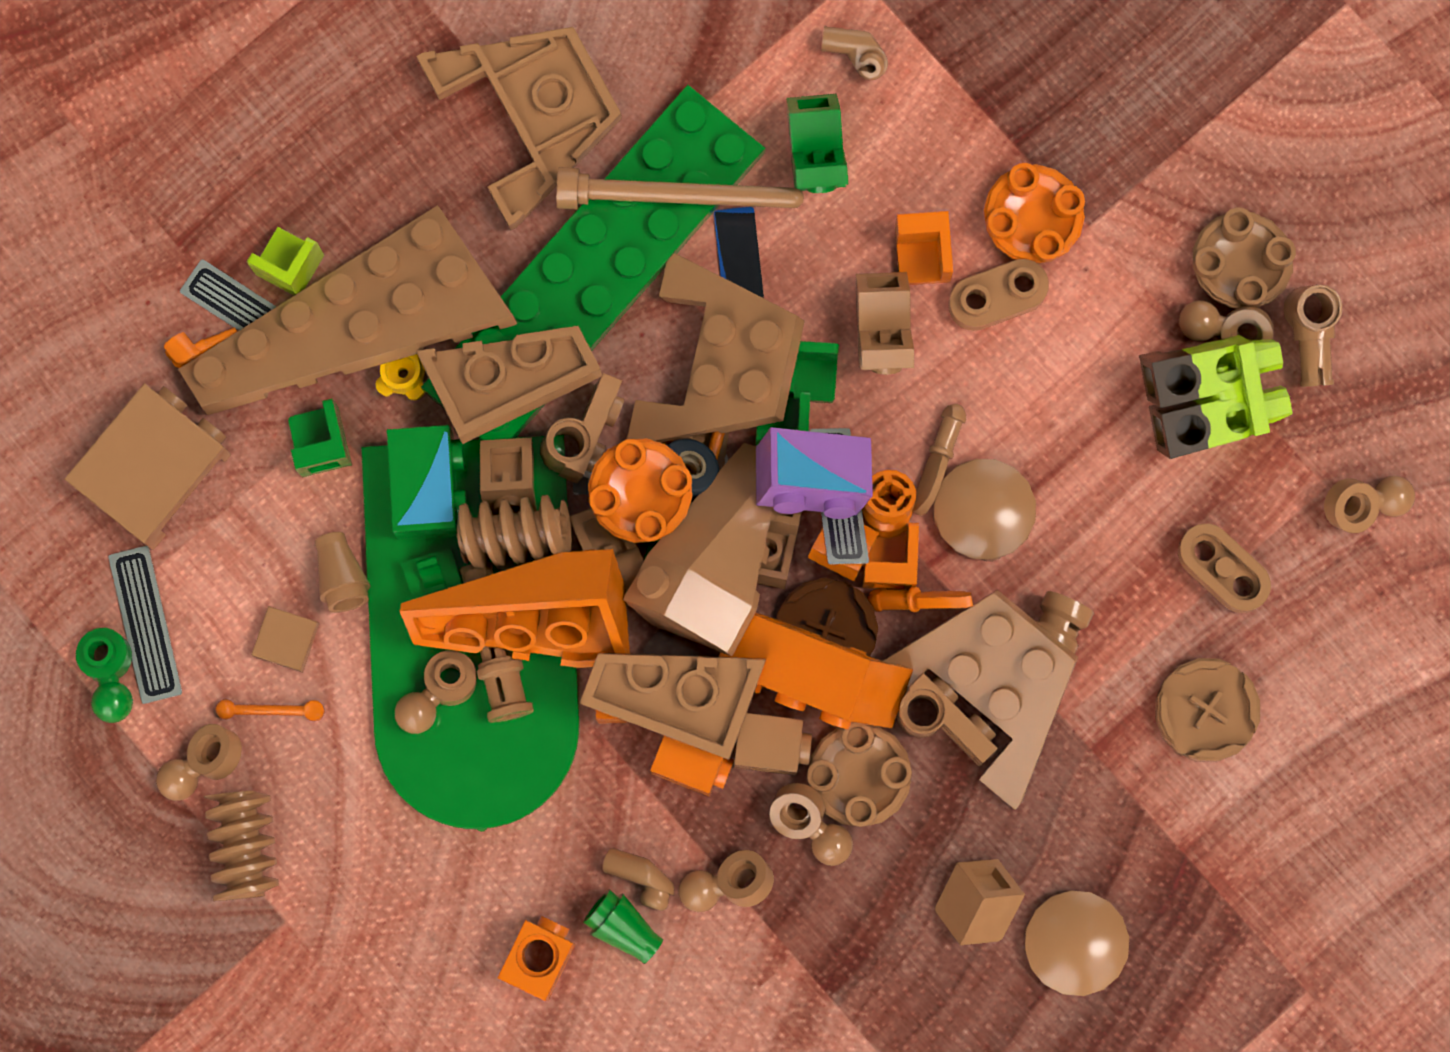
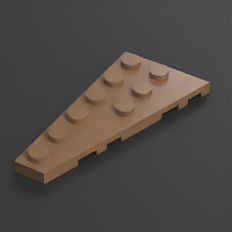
[178,205,517,415]

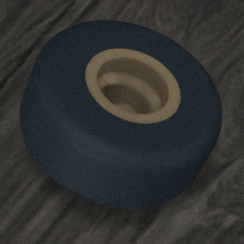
[667,439,719,502]

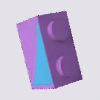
[756,427,873,519]

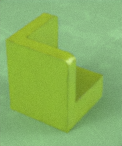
[247,227,324,296]

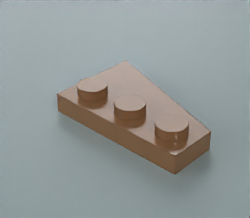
[580,653,767,760]

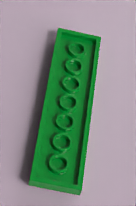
[421,85,765,441]

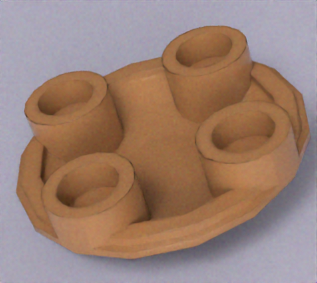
[1193,207,1296,308]
[933,459,1036,562]
[807,722,912,827]
[1024,891,1129,996]

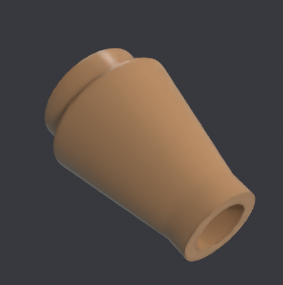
[315,532,370,613]

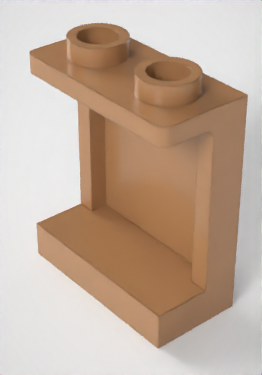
[64,383,231,550]

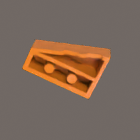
[719,612,913,730]

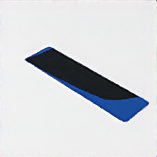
[714,207,764,298]

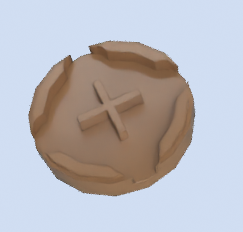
[1155,658,1260,762]

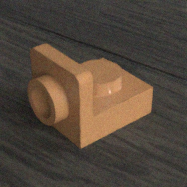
[480,437,537,515]

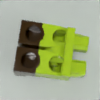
[1139,335,1292,459]

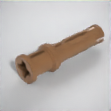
[460,561,534,723]

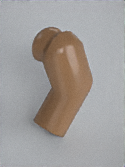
[821,26,888,80]
[603,848,674,911]

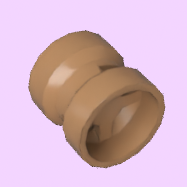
[1037,591,1094,654]

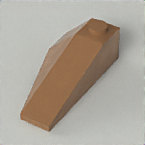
[623,443,778,656]

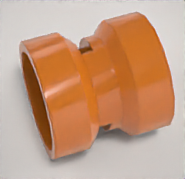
[862,470,916,538]

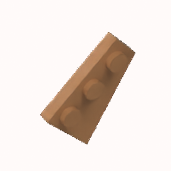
[416,326,603,444]

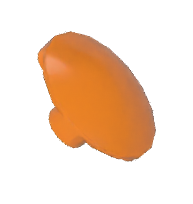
[983,163,1085,264]
[588,438,692,543]

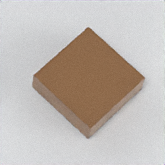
[251,606,320,673]

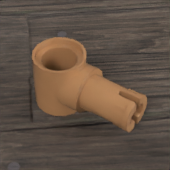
[1283,285,1343,387]

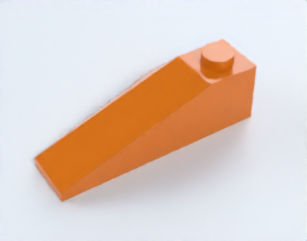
[400,549,630,668]

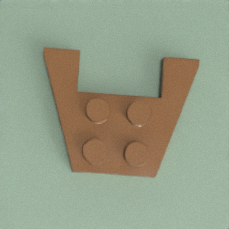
[416,27,622,231]
[627,253,805,443]
[883,590,1078,810]

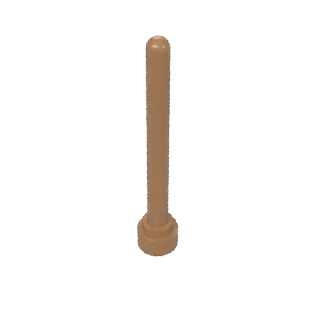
[556,167,804,209]

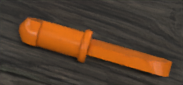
[868,587,973,613]

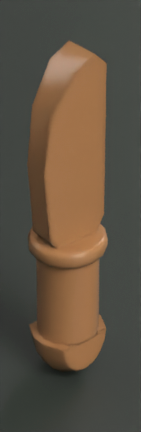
[912,403,966,516]

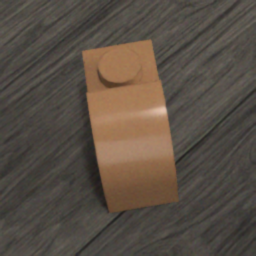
[856,272,914,375]

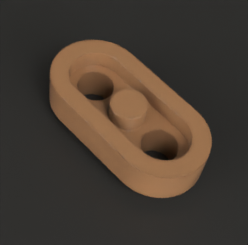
[949,259,1049,331]
[1178,524,1271,613]

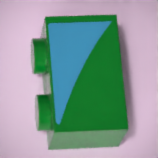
[387,425,468,540]

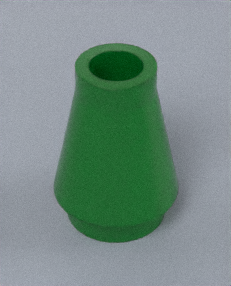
[583,889,664,964]

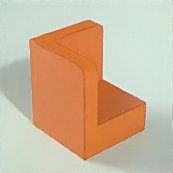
[895,211,953,285]
[863,522,919,590]

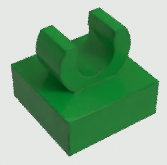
[401,547,463,600]

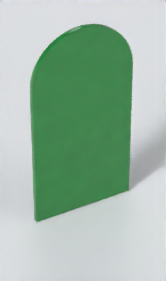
[361,435,580,832]

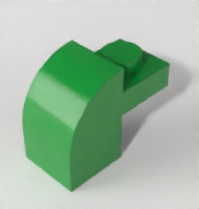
[786,93,848,193]

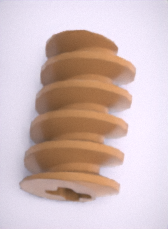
[457,494,572,569]
[204,791,279,902]

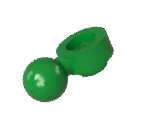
[76,628,133,723]

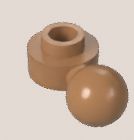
[1179,300,1274,341]
[1324,476,1415,533]
[395,650,477,734]
[156,724,242,801]
[769,783,853,866]
[679,850,774,912]

